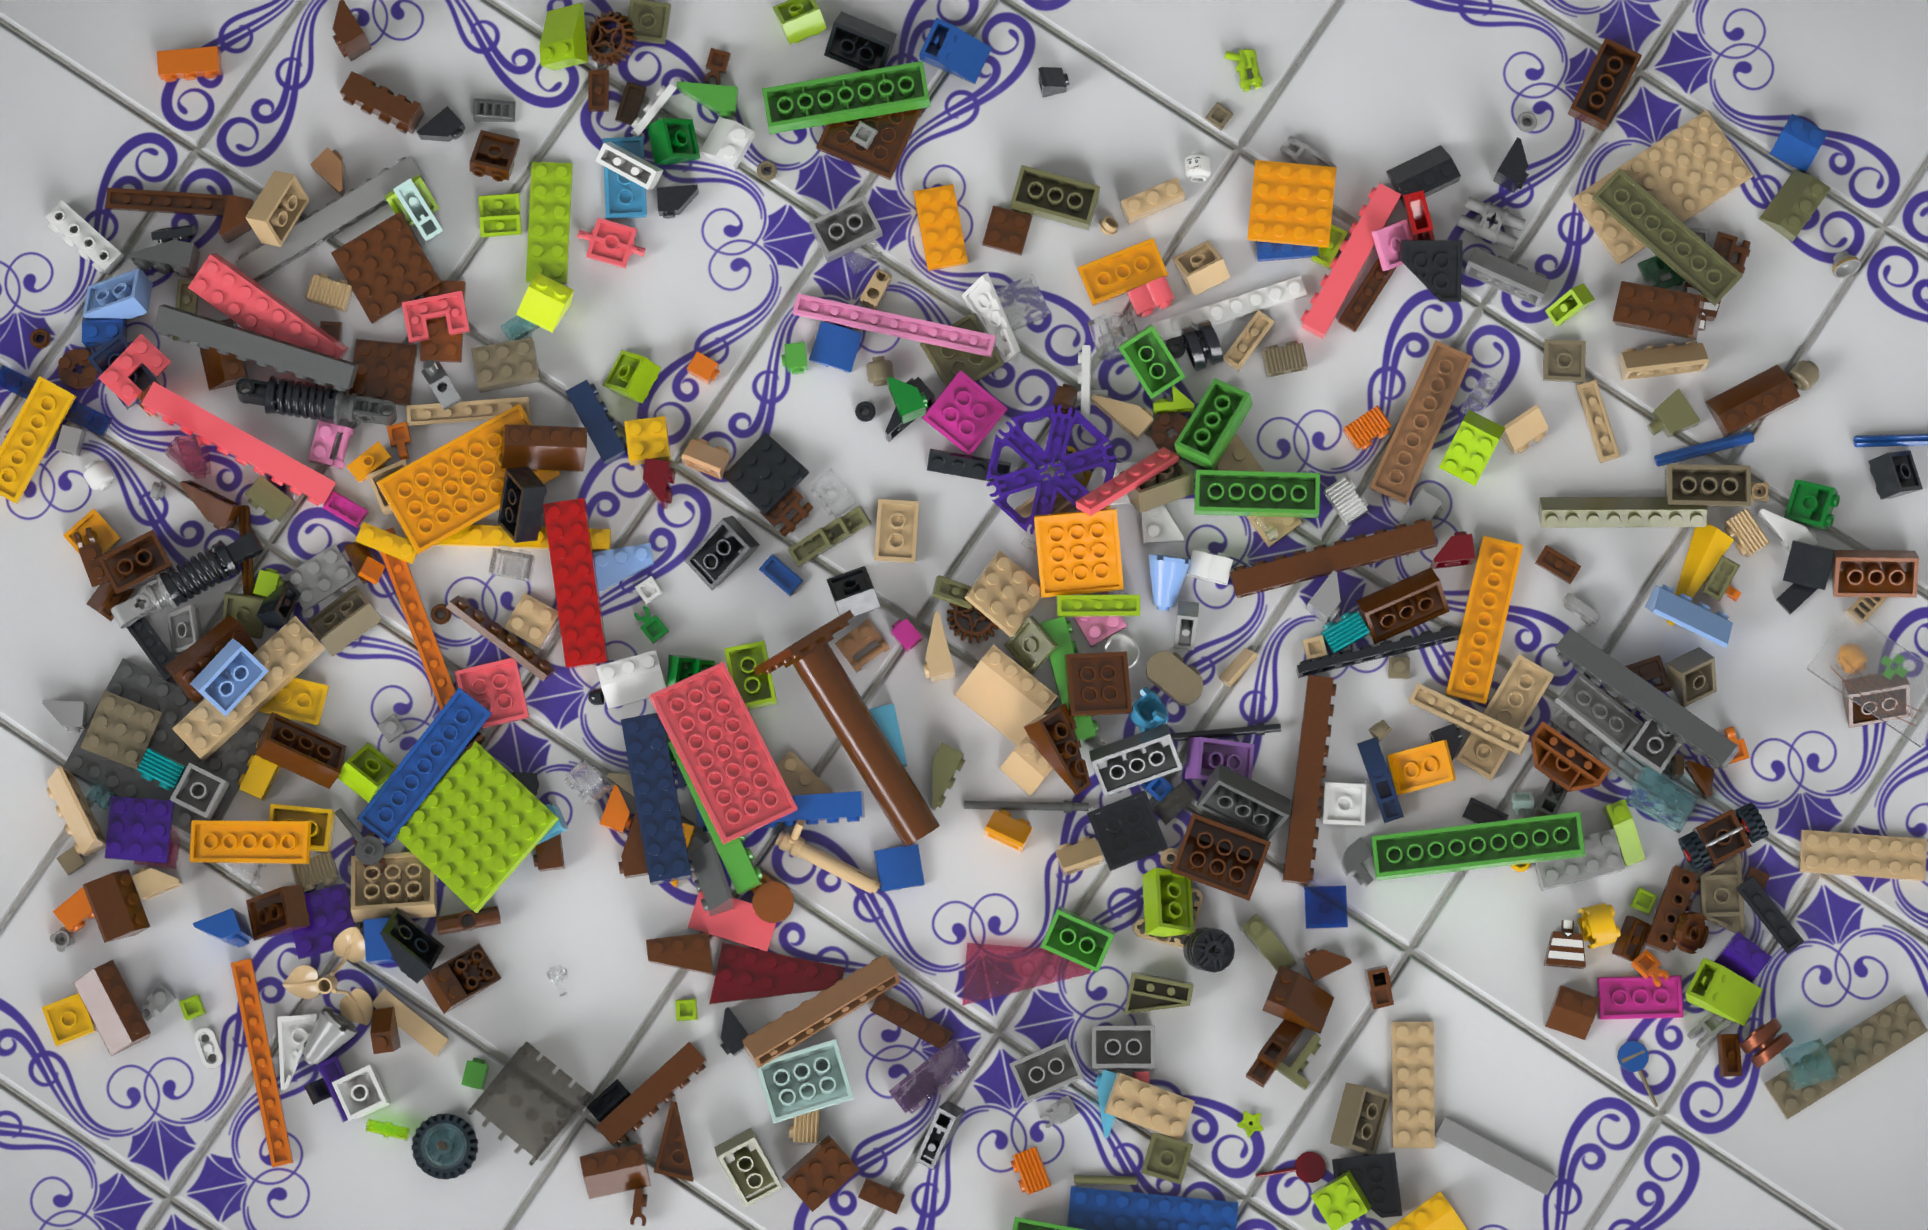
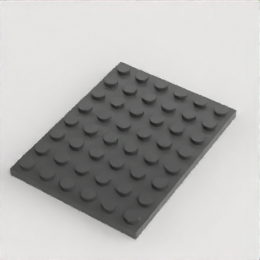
[63,658,262,834]

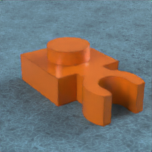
[1631,949,1669,987]

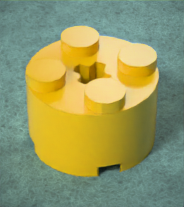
[1578,902,1621,949]

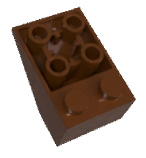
[422,944,501,1014]

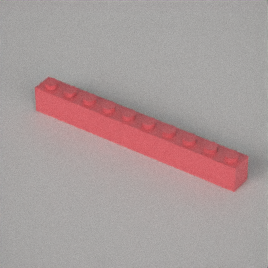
[141,382,336,506]

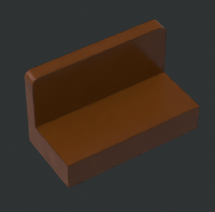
[87,581,135,621]

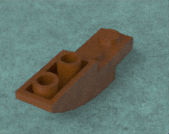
[1246,1019,1306,1088]

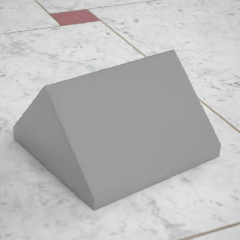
[167,605,203,654]

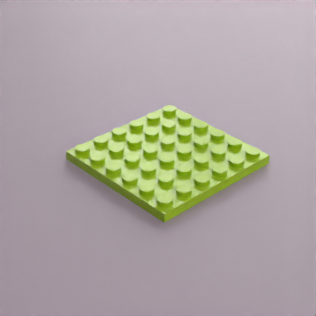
[396,741,559,913]

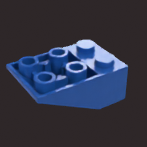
[919,18,992,84]

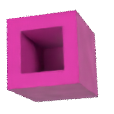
[891,618,923,653]

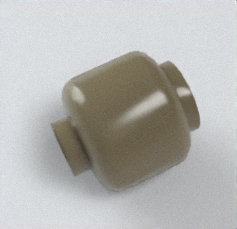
[866,356,894,386]
[1788,360,1819,391]

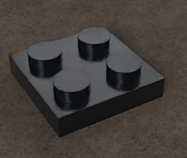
[151,224,198,243]

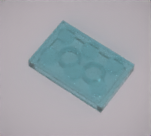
[1625,766,1699,834]

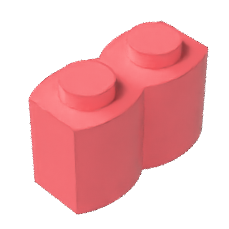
[1127,276,1175,318]

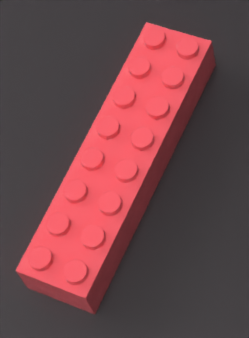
[188,253,349,359]

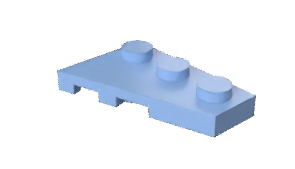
[593,543,654,593]

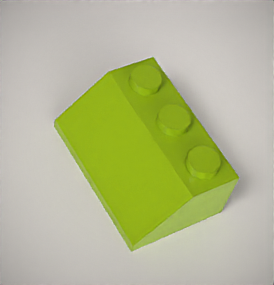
[1142,867,1194,937]

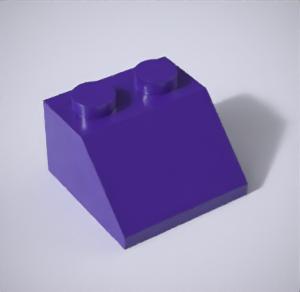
[1714,932,1771,983]

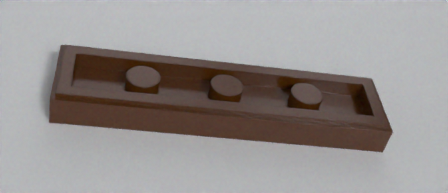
[1338,258,1398,333]

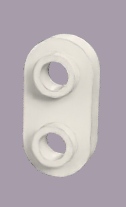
[194,1028,223,1069]

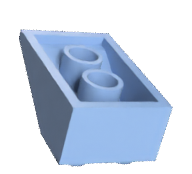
[83,268,153,319]

